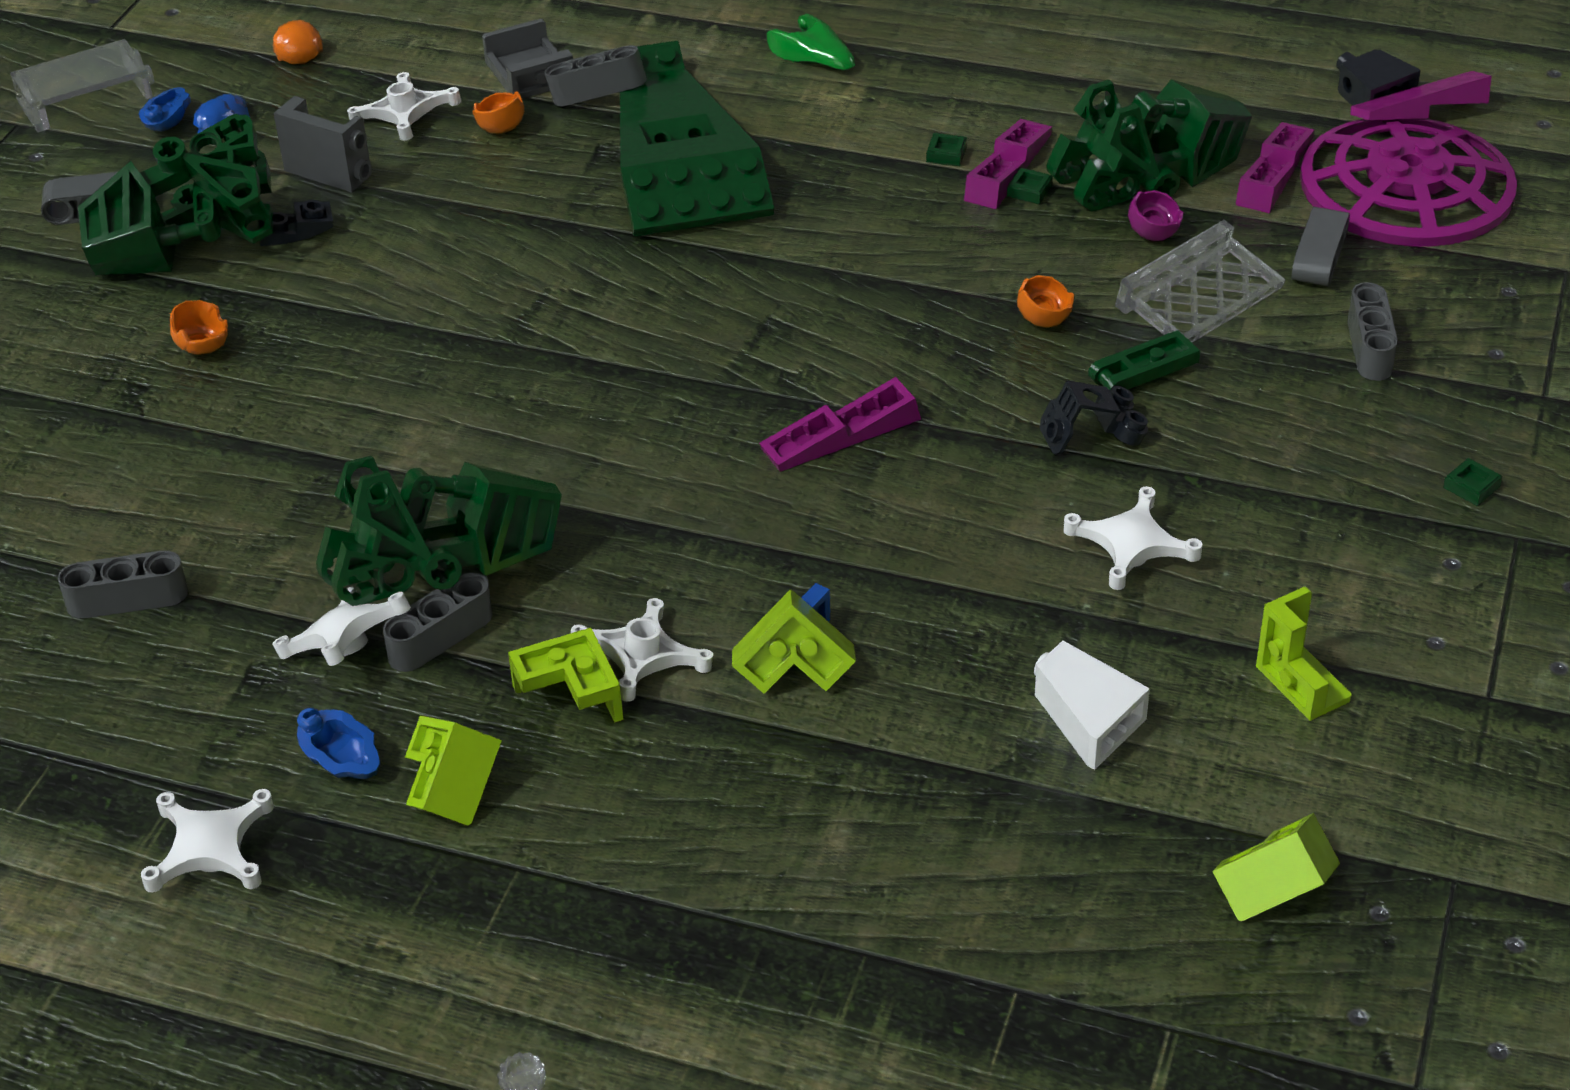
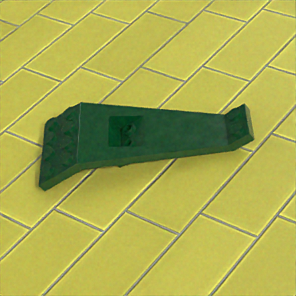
[620,40,774,237]

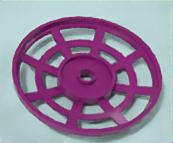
[1300,119,1517,247]

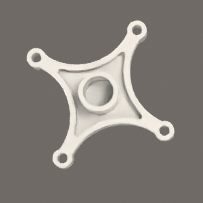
[347,72,462,141]
[1064,486,1202,590]
[272,587,411,666]
[571,598,713,702]
[141,789,274,893]

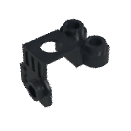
[1040,380,1148,455]

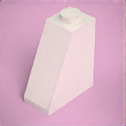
[1034,641,1150,770]

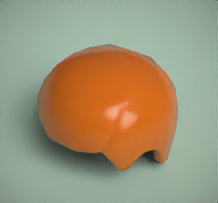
[273,20,323,64]
[472,91,525,134]
[1017,275,1075,328]
[170,300,228,355]

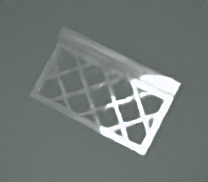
[1115,220,1285,343]

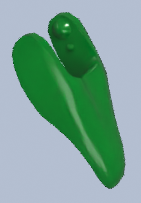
[767,13,855,70]

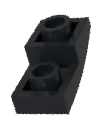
[258,200,333,246]

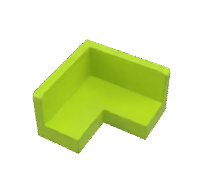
[1256,587,1351,721]
[732,589,856,694]
[508,628,623,722]
[405,715,502,825]
[1212,813,1340,921]

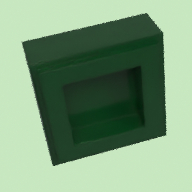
[926,133,967,166]
[1007,168,1053,205]
[1443,458,1503,506]

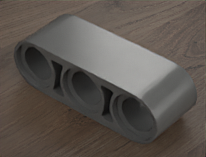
[544,45,647,106]
[41,172,117,225]
[1291,206,1350,287]
[1347,282,1397,381]
[57,550,188,618]
[383,572,493,672]

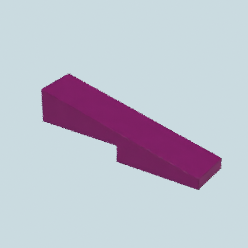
[1350,71,1492,120]
[964,119,1052,209]
[1235,122,1315,214]
[759,377,921,472]

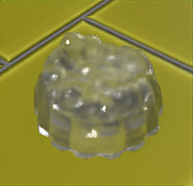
[497,1052,546,1090]

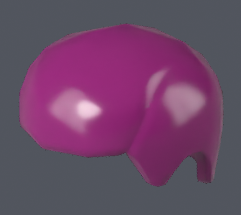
[1128,190,1184,241]

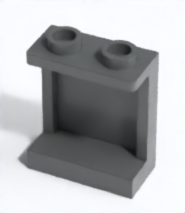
[482,19,573,99]
[274,96,372,192]

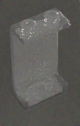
[10,39,154,133]

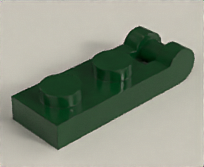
[1088,330,1200,390]

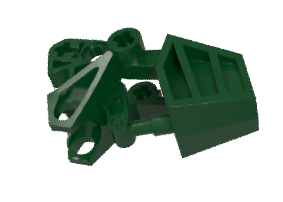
[1046,79,1252,211]
[78,114,273,275]
[316,456,562,606]

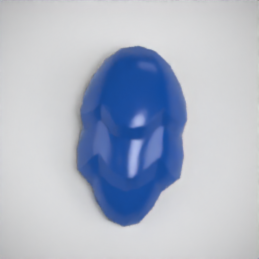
[139,87,191,131]
[193,94,250,134]
[297,708,381,779]

